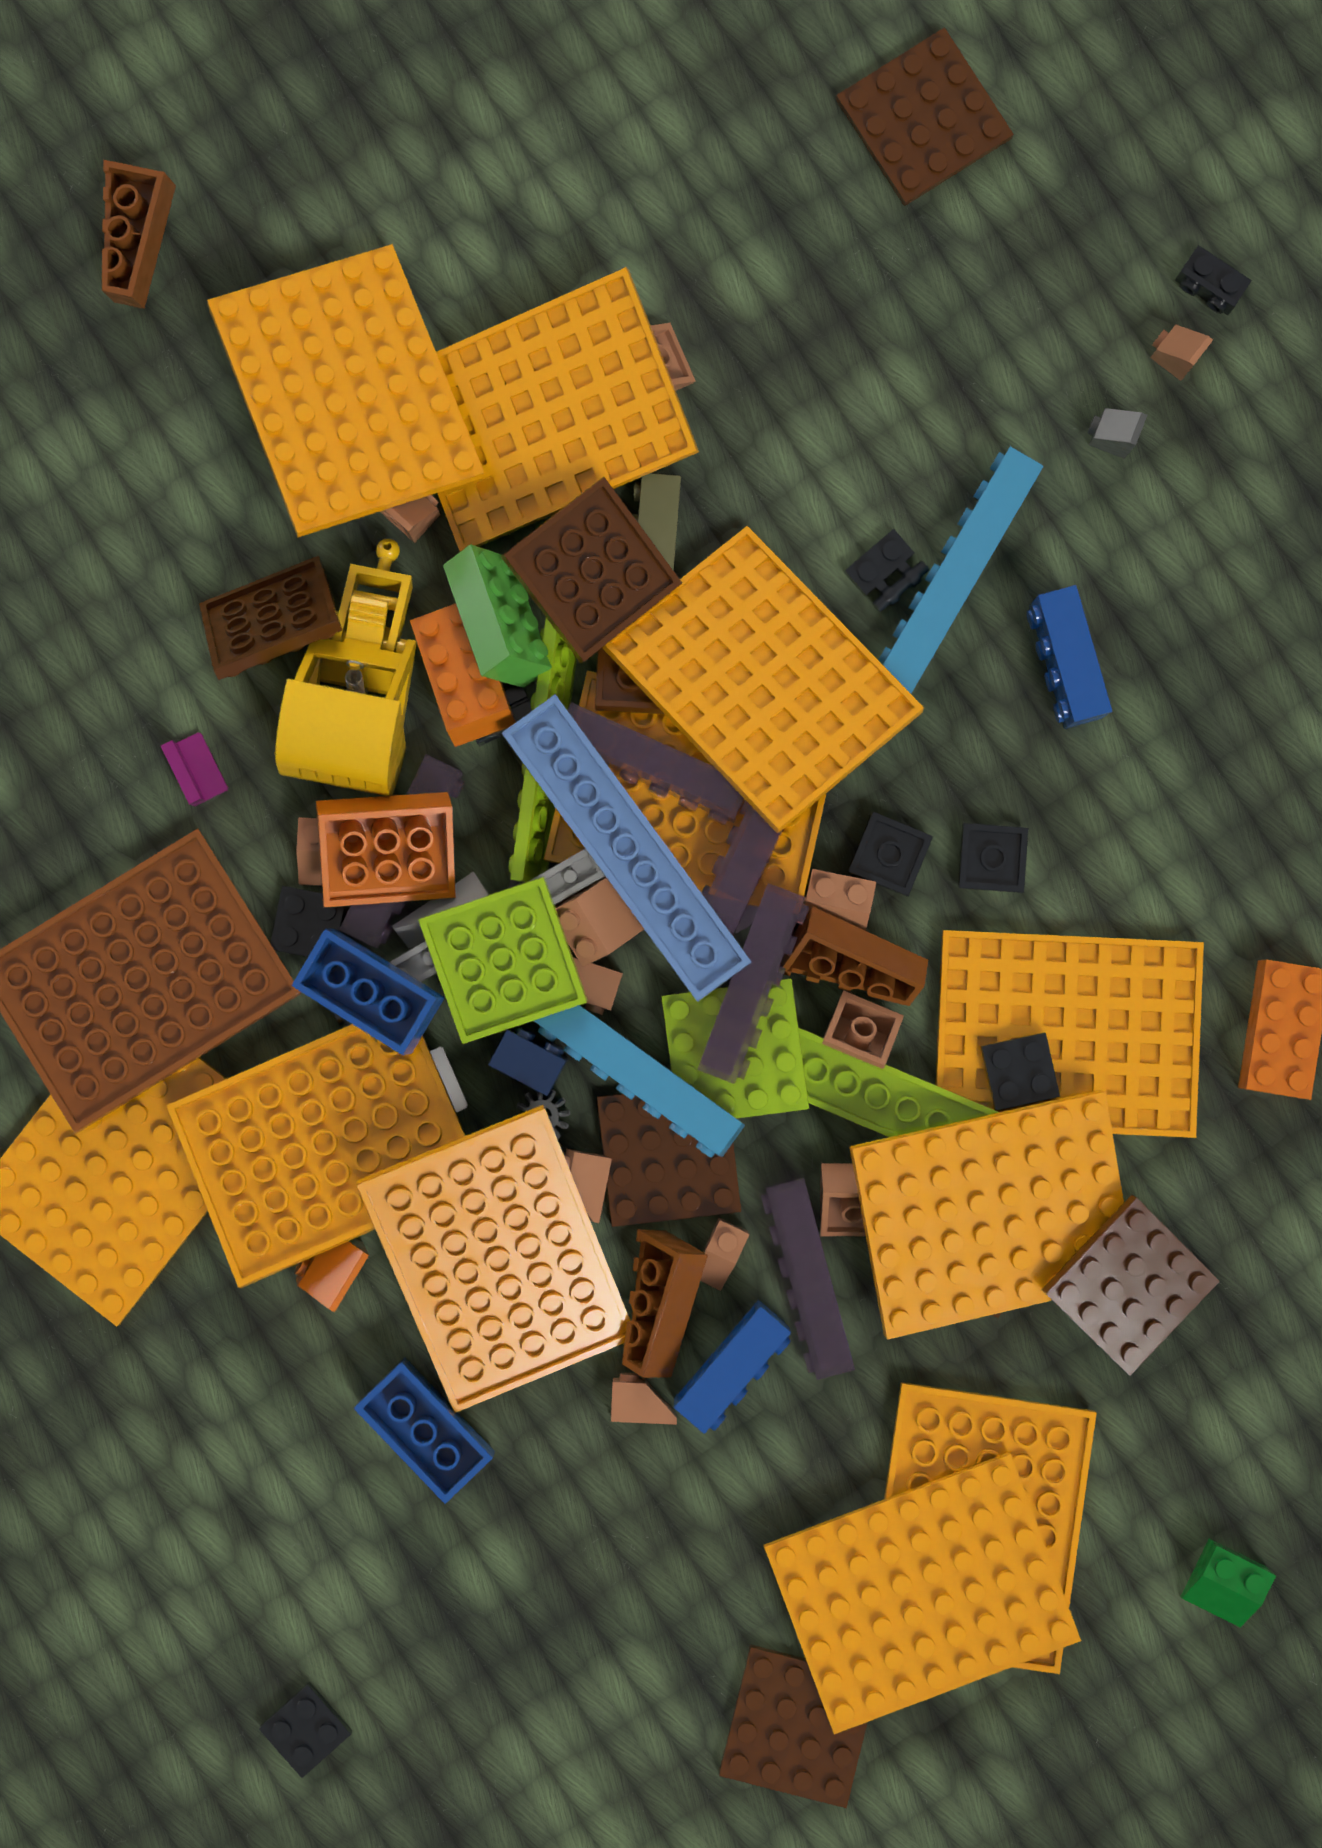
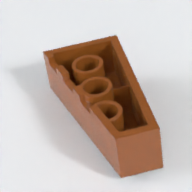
[102,160,176,309]
[779,906,928,1006]
[622,1229,708,1378]

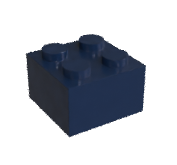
[489,1026,569,1096]

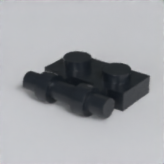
[844,529,929,612]

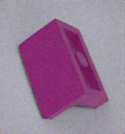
[161,732,228,807]

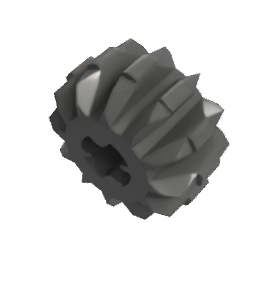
[517,1089,571,1139]

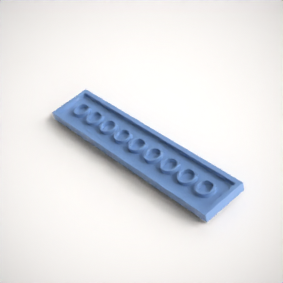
[502,694,751,1002]

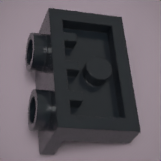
[1175,245,1252,315]

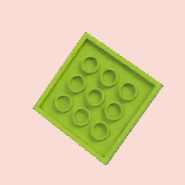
[418,876,588,1044]
[662,979,809,1119]

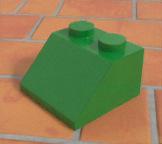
[1181,1539,1276,1628]

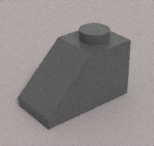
[1087,408,1147,459]

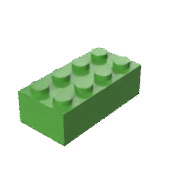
[443,544,552,688]

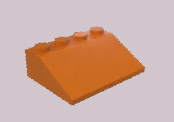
[316,792,456,907]

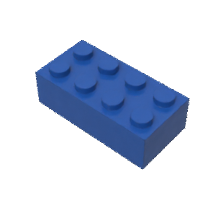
[1027,585,1112,729]
[291,929,445,1055]
[674,1300,791,1434]
[354,1358,495,1504]

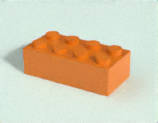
[410,603,516,747]
[1238,960,1322,1100]

